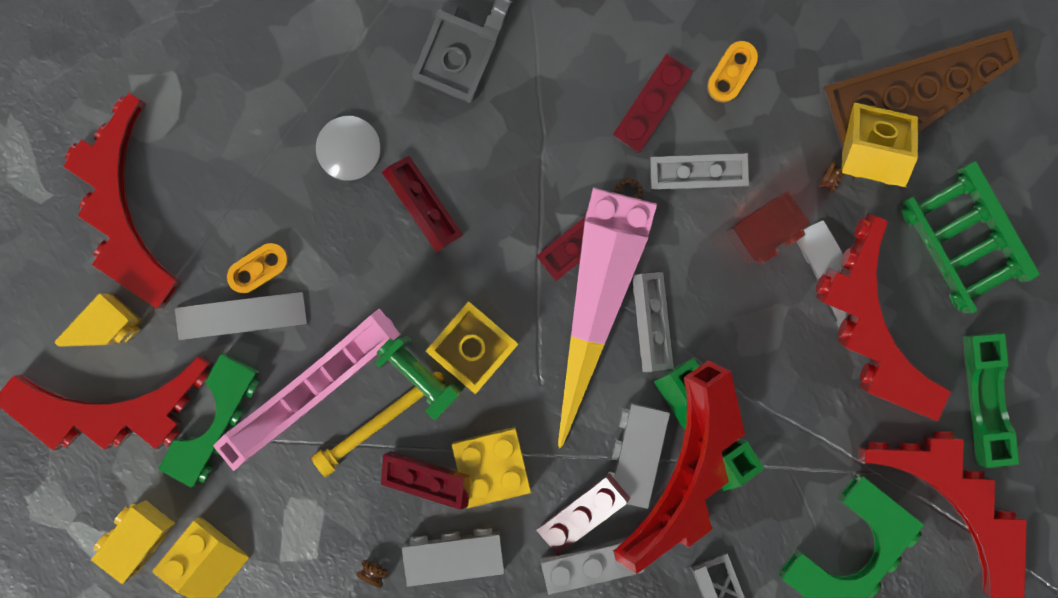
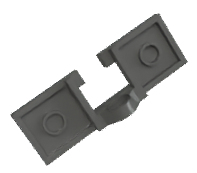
[411,0,515,104]

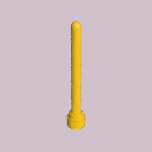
[310,371,444,478]

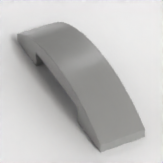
[793,220,850,327]
[175,292,308,340]

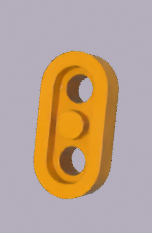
[707,41,758,103]
[227,243,289,293]

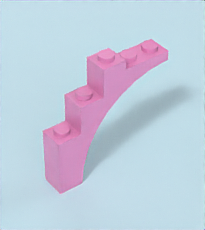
[213,308,401,471]

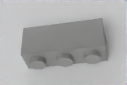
[607,403,670,509]
[402,527,505,587]
[540,537,644,595]

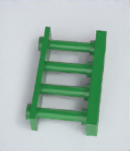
[901,161,1040,314]
[375,336,463,421]

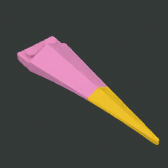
[558,187,657,449]

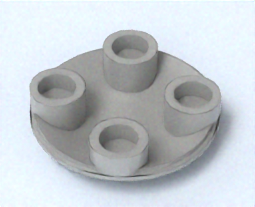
[316,116,381,181]

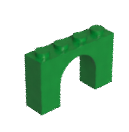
[777,474,924,598]

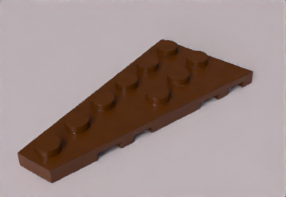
[823,29,1020,180]

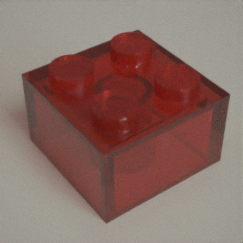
[725,191,810,265]

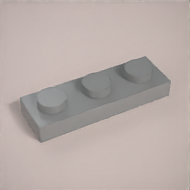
[650,153,749,190]
[632,272,674,372]

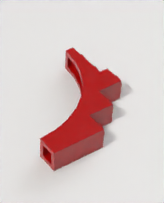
[63,93,181,309]
[816,213,951,421]
[0,356,213,451]
[613,360,745,574]
[859,431,1027,598]

